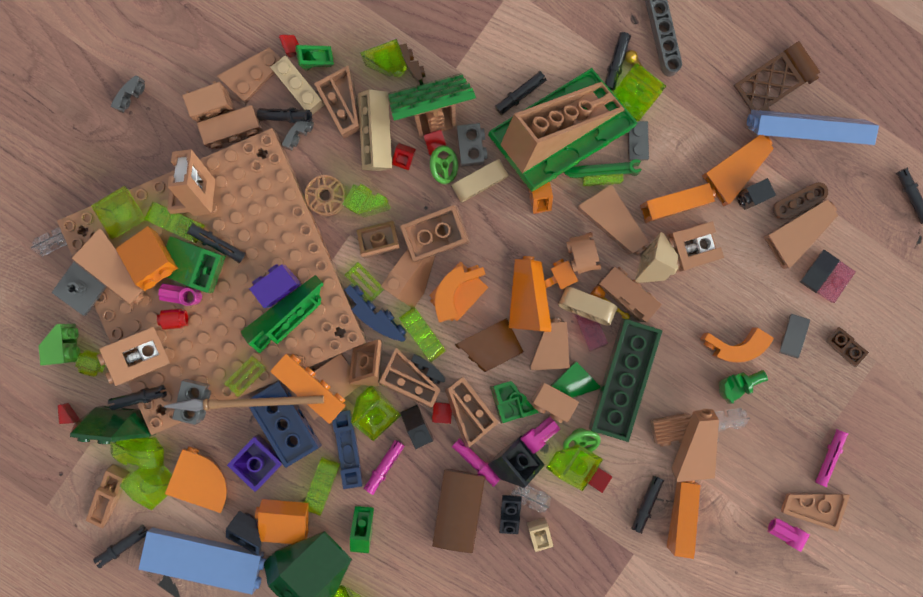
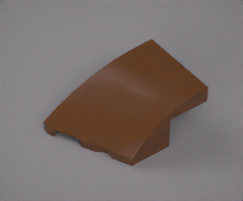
[455,318,524,372]

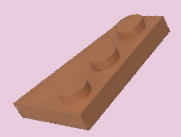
[217,47,281,103]
[781,493,850,532]

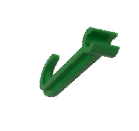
[563,159,642,178]

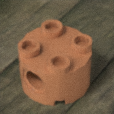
[566,232,601,275]

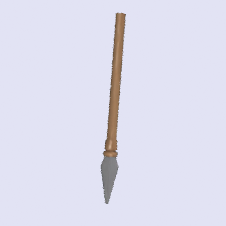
[164,395,324,411]

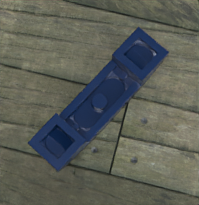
[332,410,363,489]

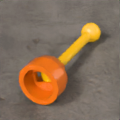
[590,285,630,320]

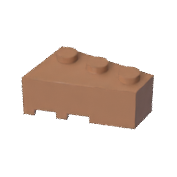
[314,66,360,139]
[379,348,440,409]
[445,377,499,448]

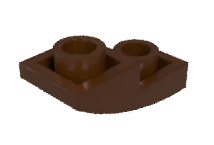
[399,43,426,84]
[826,327,869,367]

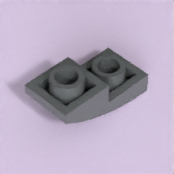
[110,75,145,113]
[282,118,314,151]
[779,314,810,359]

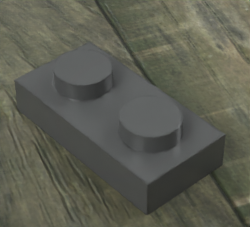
[628,121,649,161]

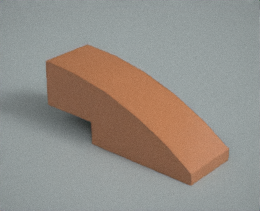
[86,464,130,529]

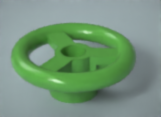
[430,145,458,184]
[563,428,601,456]

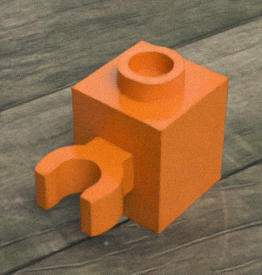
[545,259,578,289]

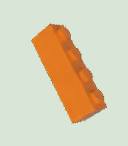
[270,353,346,424]

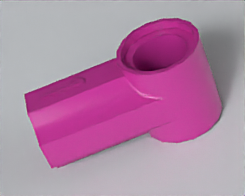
[158,283,202,306]
[521,416,561,454]
[767,517,810,552]

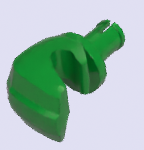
[719,370,768,404]

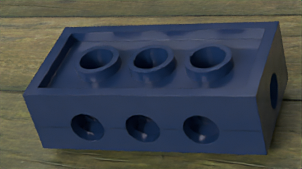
[249,381,322,468]

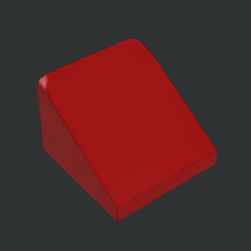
[279,35,299,58]
[423,130,446,155]
[392,143,416,171]
[432,402,452,424]
[58,403,80,424]
[585,465,612,493]

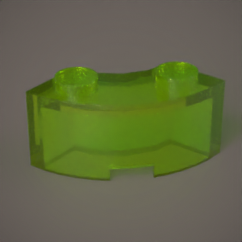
[110,437,164,469]

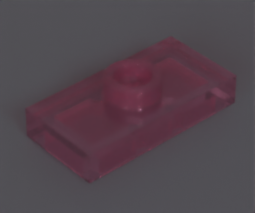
[817,261,856,303]
[575,315,608,351]

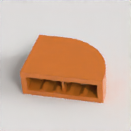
[165,446,227,513]

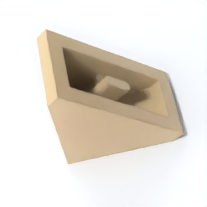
[527,518,553,552]

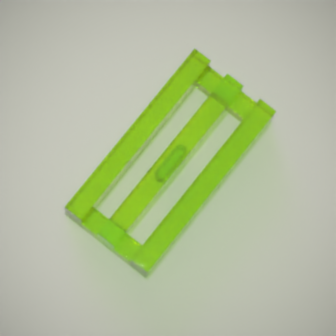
[582,174,624,186]
[345,262,385,301]
[224,355,266,397]

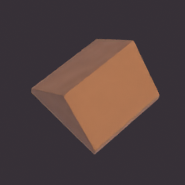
[357,221,401,259]
[349,339,383,386]

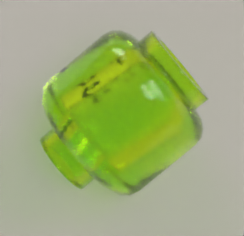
[75,350,105,377]

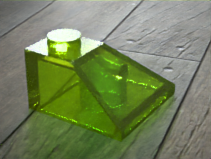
[360,39,407,77]
[91,185,146,240]
[351,386,401,441]
[546,444,604,491]
[119,456,172,511]

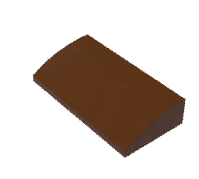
[432,469,485,553]

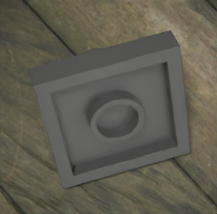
[51,262,106,316]

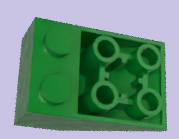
[166,236,226,293]

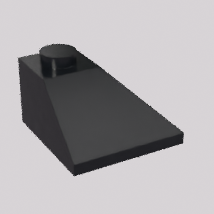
[488,436,545,488]

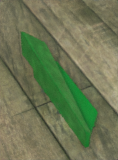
[241,275,323,354]

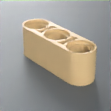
[452,159,509,203]
[558,287,617,326]

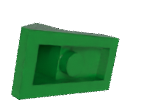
[295,45,334,71]

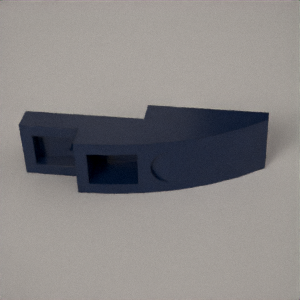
[345,283,407,342]

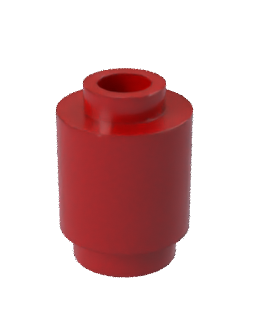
[157,309,189,330]

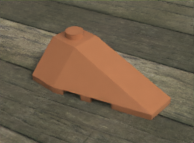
[380,249,435,309]

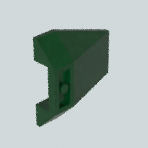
[70,406,156,444]
[264,531,352,597]

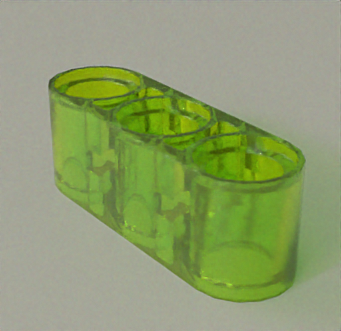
[144,201,205,243]
[399,307,446,362]
[304,457,340,516]

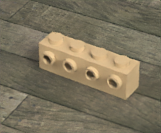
[358,89,392,171]

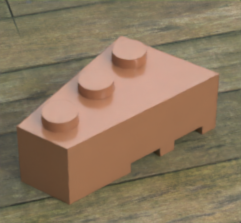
[597,267,662,322]

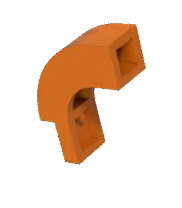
[435,265,486,323]
[700,327,774,362]

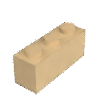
[271,55,325,115]

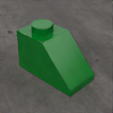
[350,506,374,553]

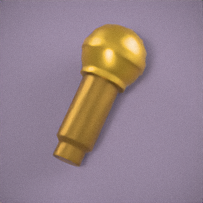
[625,50,647,77]

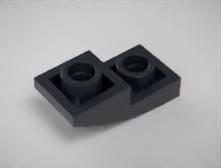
[800,249,840,293]
[411,354,446,384]
[499,495,522,534]

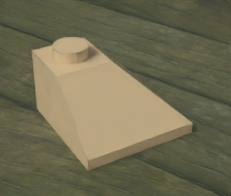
[635,232,678,283]

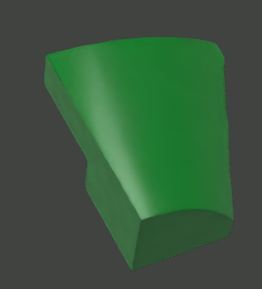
[550,361,601,398]
[490,381,538,424]

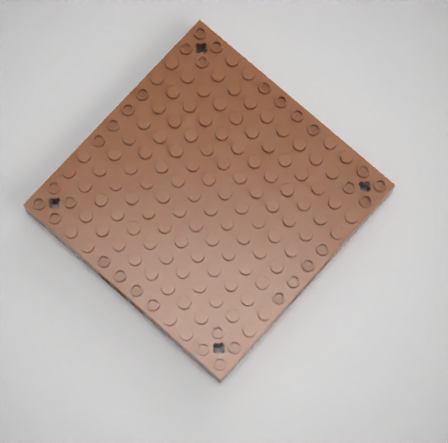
[57,128,367,435]

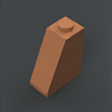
[530,318,570,370]

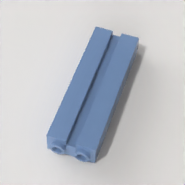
[747,110,879,145]
[138,527,266,595]

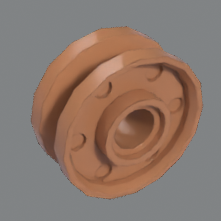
[305,175,347,216]

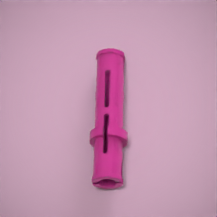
[815,429,848,487]
[452,438,501,487]
[364,439,405,495]

